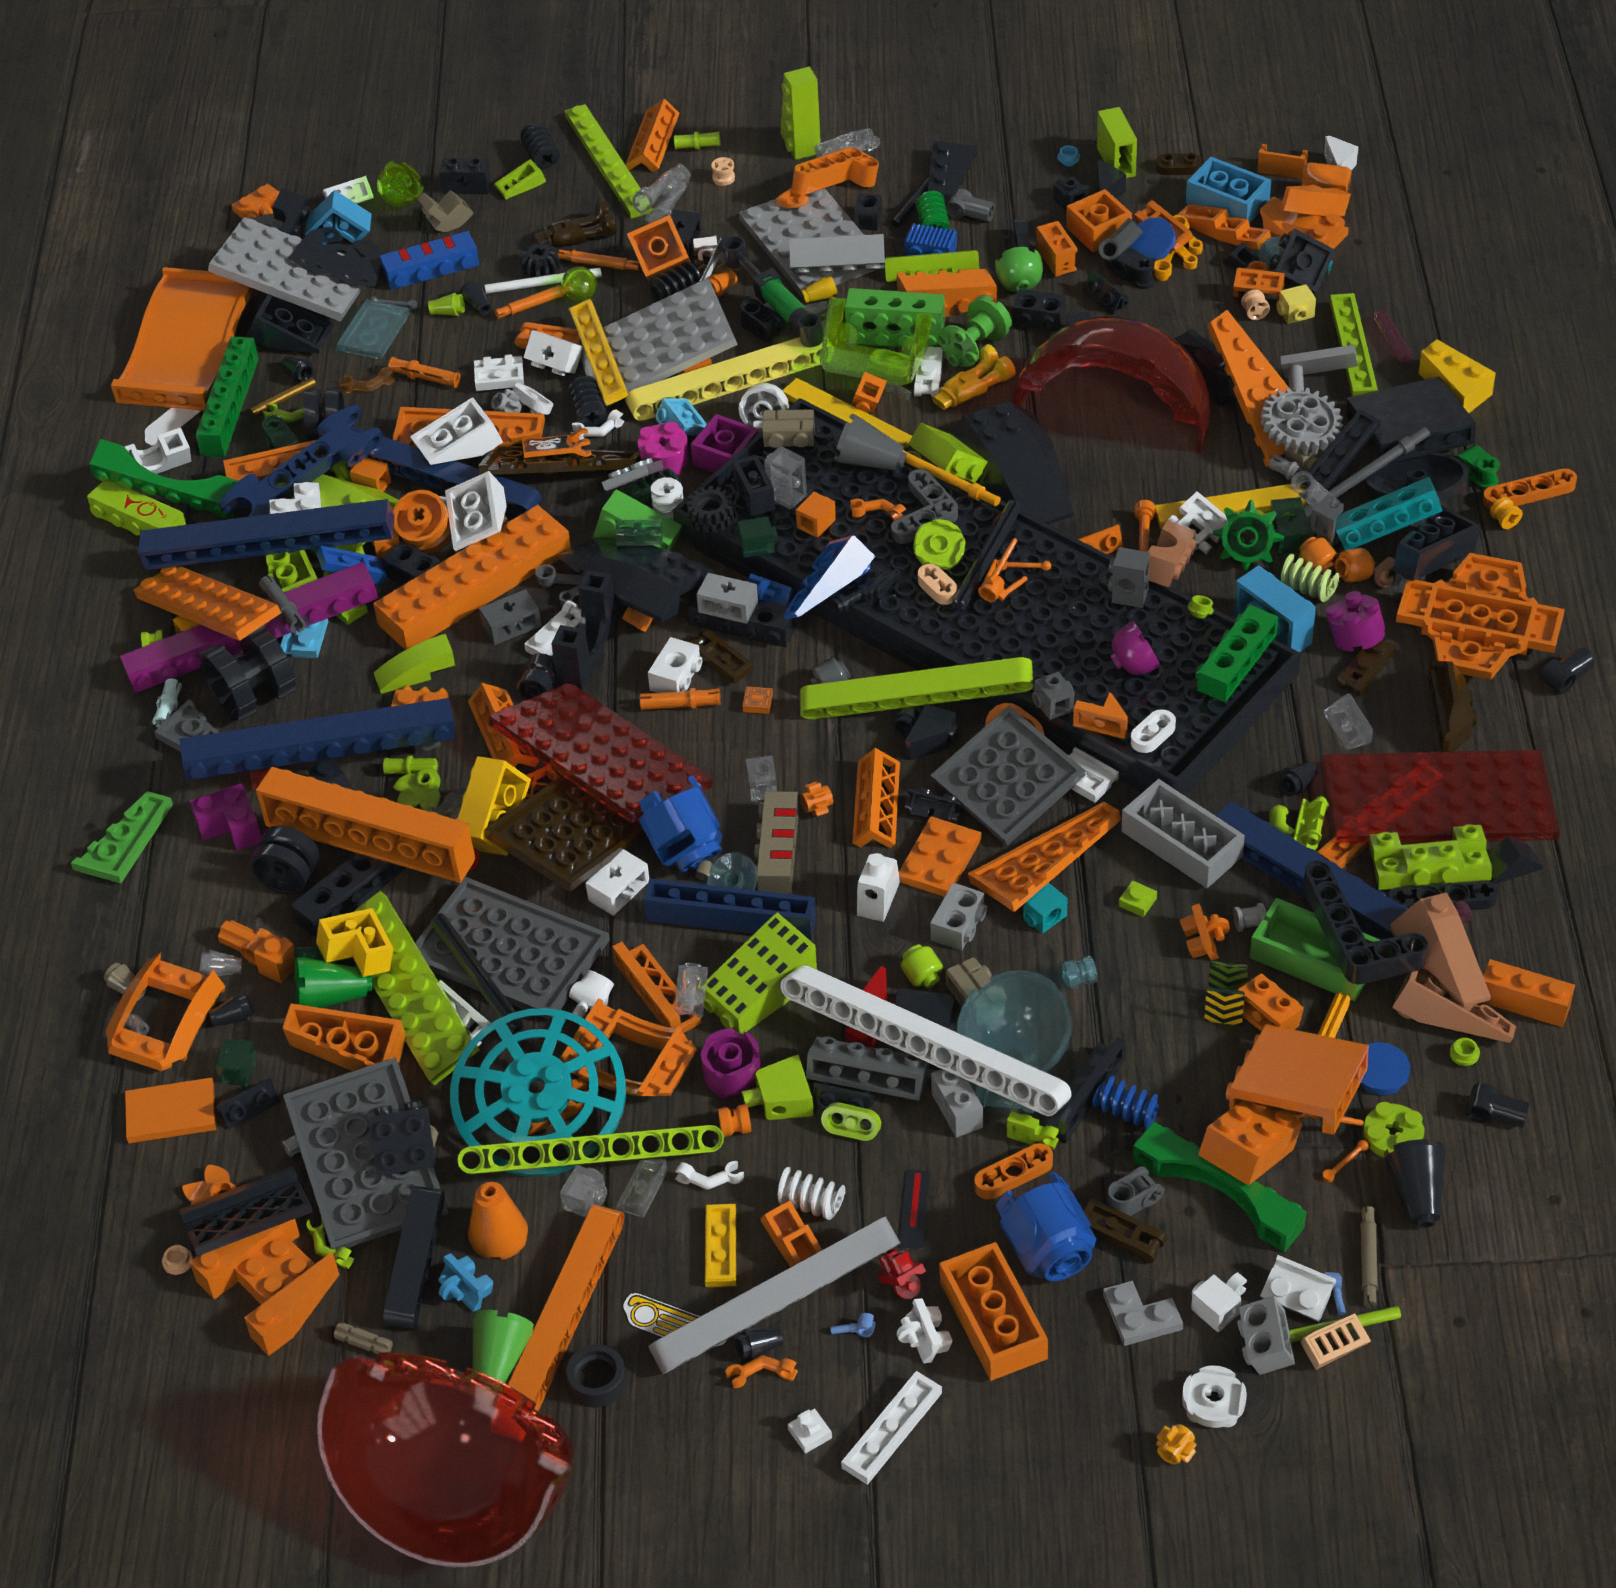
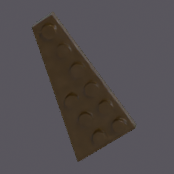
[478,445,640,475]

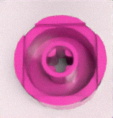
[638,422,689,479]

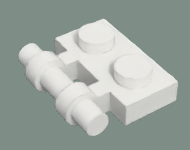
[474,354,524,391]
[1168,492,1227,554]

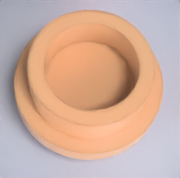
[162,1245,193,1275]

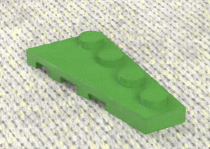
[71,791,173,884]

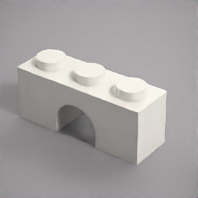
[125,427,192,474]

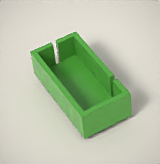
[1250,898,1380,1002]

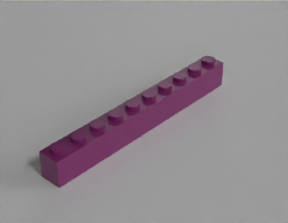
[120,562,379,693]

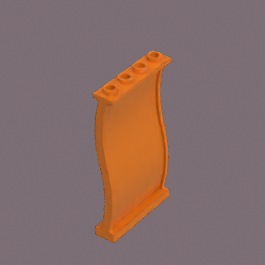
[111,267,257,411]

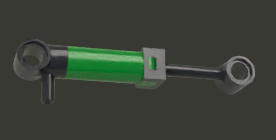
[722,236,833,347]

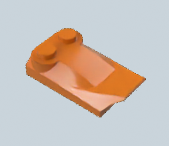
[1259,197,1349,249]

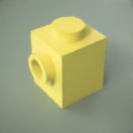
[1276,284,1316,324]

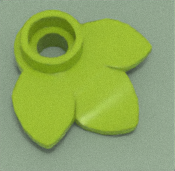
[393,768,441,812]

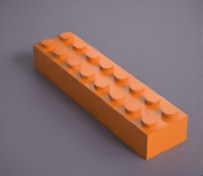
[373,505,571,650]
[256,767,475,883]

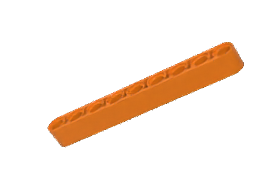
[491,1204,624,1441]

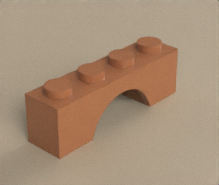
[1148,521,1198,587]

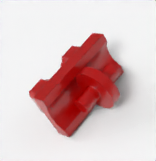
[877,1249,926,1299]

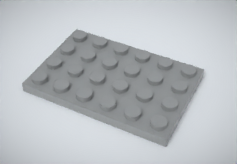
[739,188,885,298]
[208,217,368,321]
[581,278,738,406]

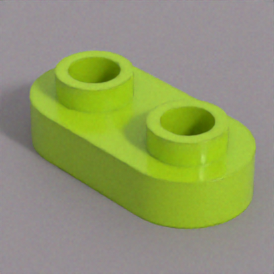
[821,1102,881,1141]

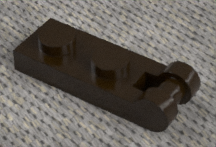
[687,629,754,684]
[1336,640,1396,696]
[1084,1199,1168,1263]

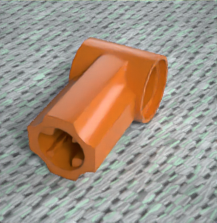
[218,920,270,965]

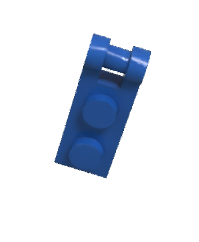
[317,545,388,585]

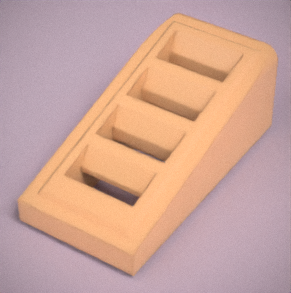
[1300,1314,1371,1370]

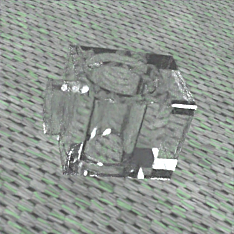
[746,756,777,801]

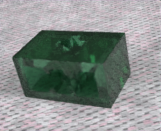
[1266,497,1311,554]

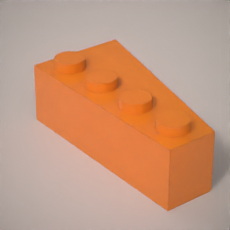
[897,269,997,317]

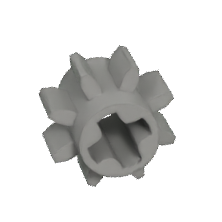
[491,389,522,413]

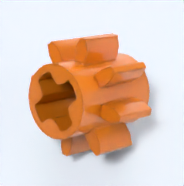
[800,782,833,816]

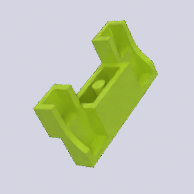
[1369,824,1492,890]

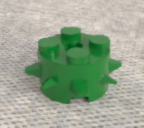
[1213,500,1284,571]

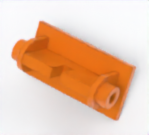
[1078,524,1123,554]

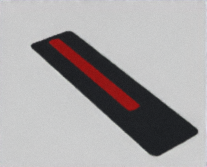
[899,1170,930,1249]

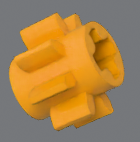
[1156,1424,1196,1465]

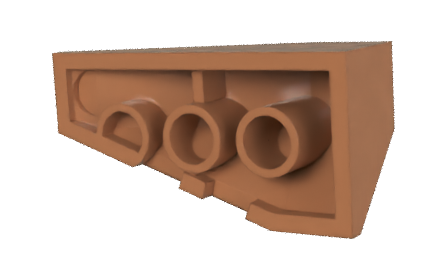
[1390,893,1491,1007]
[1392,969,1516,1043]

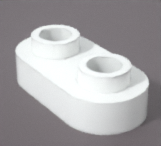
[512,384,554,415]
[1131,710,1176,753]

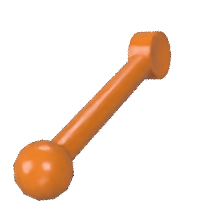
[997,560,1051,571]
[1322,1139,1369,1183]

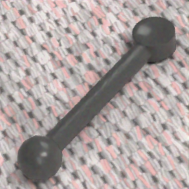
[369,296,417,310]

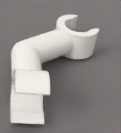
[571,409,625,440]
[675,1161,744,1190]

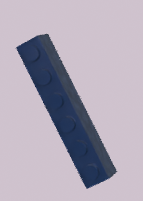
[644,878,816,940]

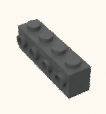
[806,1037,930,1101]

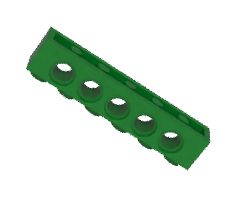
[196,337,259,457]

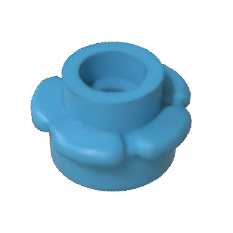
[1057,145,1080,166]

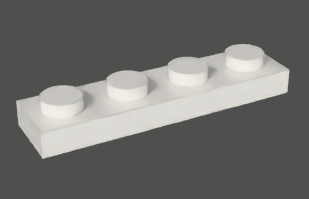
[841,1371,942,1485]

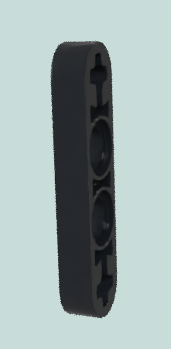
[1388,880,1498,911]

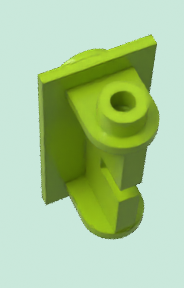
[1293,796,1329,852]

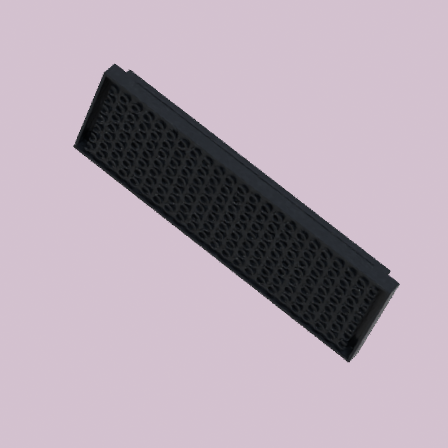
[673,398,1301,796]

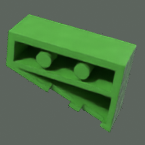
[593,489,682,551]

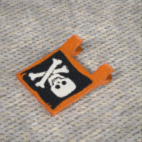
[522,428,592,458]

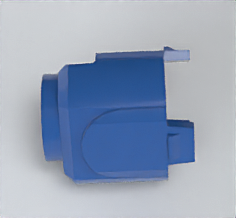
[639,775,722,873]
[996,1172,1096,1281]

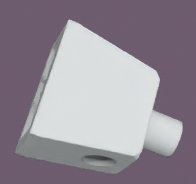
[857,853,900,922]

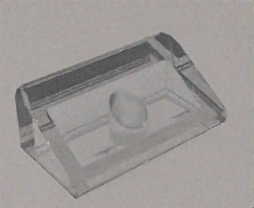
[1323,694,1373,750]
[616,1159,668,1218]

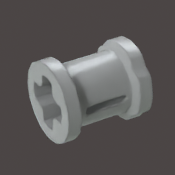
[1233,902,1266,932]

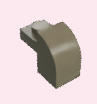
[418,190,474,232]

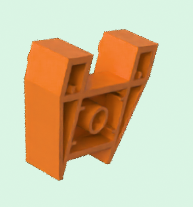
[190,1219,339,1356]

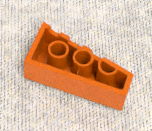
[283,1004,406,1071]

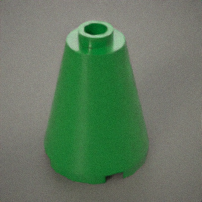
[295,957,372,1008]

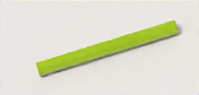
[1289,1306,1401,1343]

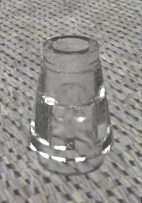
[200,950,242,976]

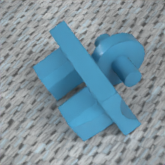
[438,1253,493,1312]

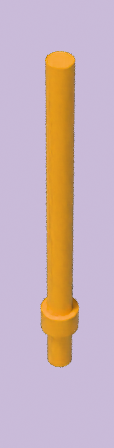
[903,450,1000,507]

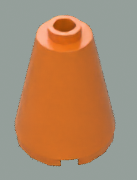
[468,1182,528,1260]

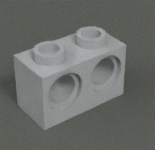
[930,883,987,951]
[931,1069,983,1138]
[1237,1296,1295,1375]

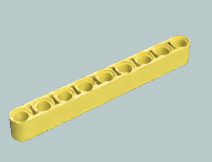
[625,337,833,421]

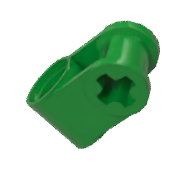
[1455,445,1500,490]

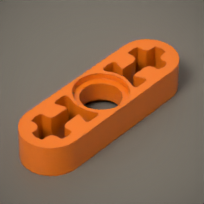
[974,1143,1053,1199]

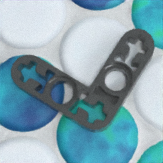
[891,469,958,544]

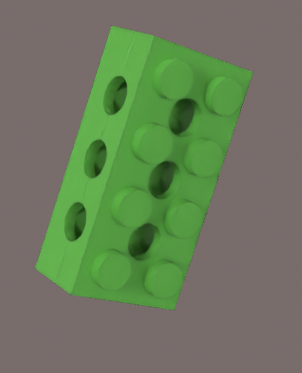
[845,288,945,349]

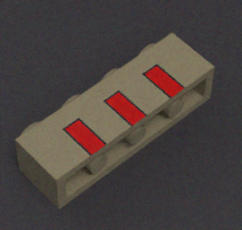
[752,791,799,894]

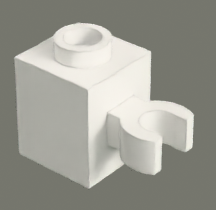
[1191,1272,1247,1332]

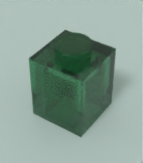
[738,516,778,558]
[215,1039,257,1086]

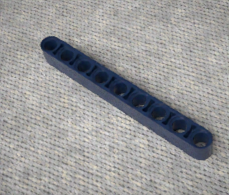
[350,426,542,517]

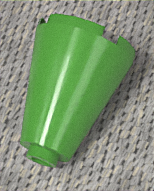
[473,1310,534,1401]

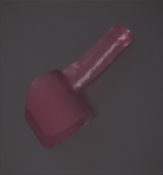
[1454,901,1472,924]

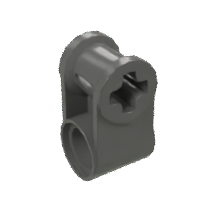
[1106,1167,1165,1216]

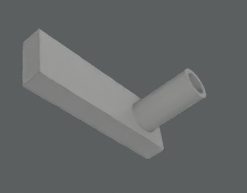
[1281,345,1358,392]

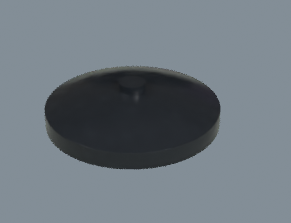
[1365,453,1469,502]

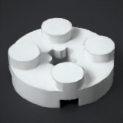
[1182,1366,1247,1428]

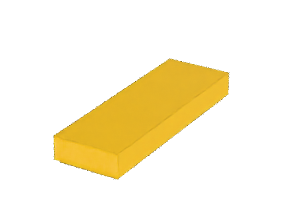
[705,1204,736,1287]

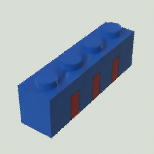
[380,231,479,290]

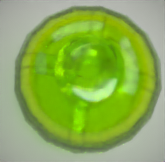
[377,161,424,208]

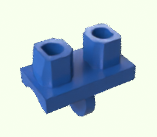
[748,574,794,606]

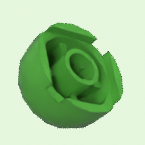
[995,247,1043,293]

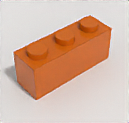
[1481,959,1575,1028]

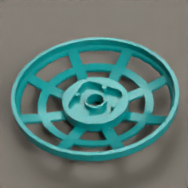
[450,1008,626,1177]

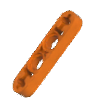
[1482,469,1577,510]

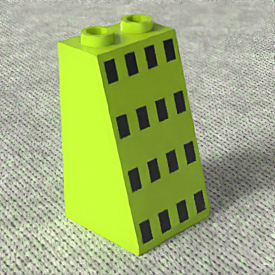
[701,912,817,1034]

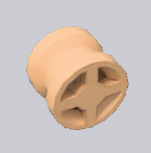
[711,157,735,186]
[1241,290,1270,320]

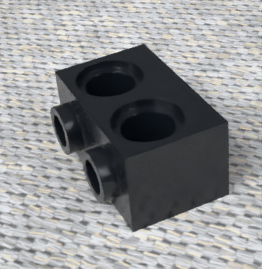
[1013,289,1066,332]
[382,541,440,586]

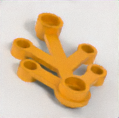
[1153,215,1203,281]

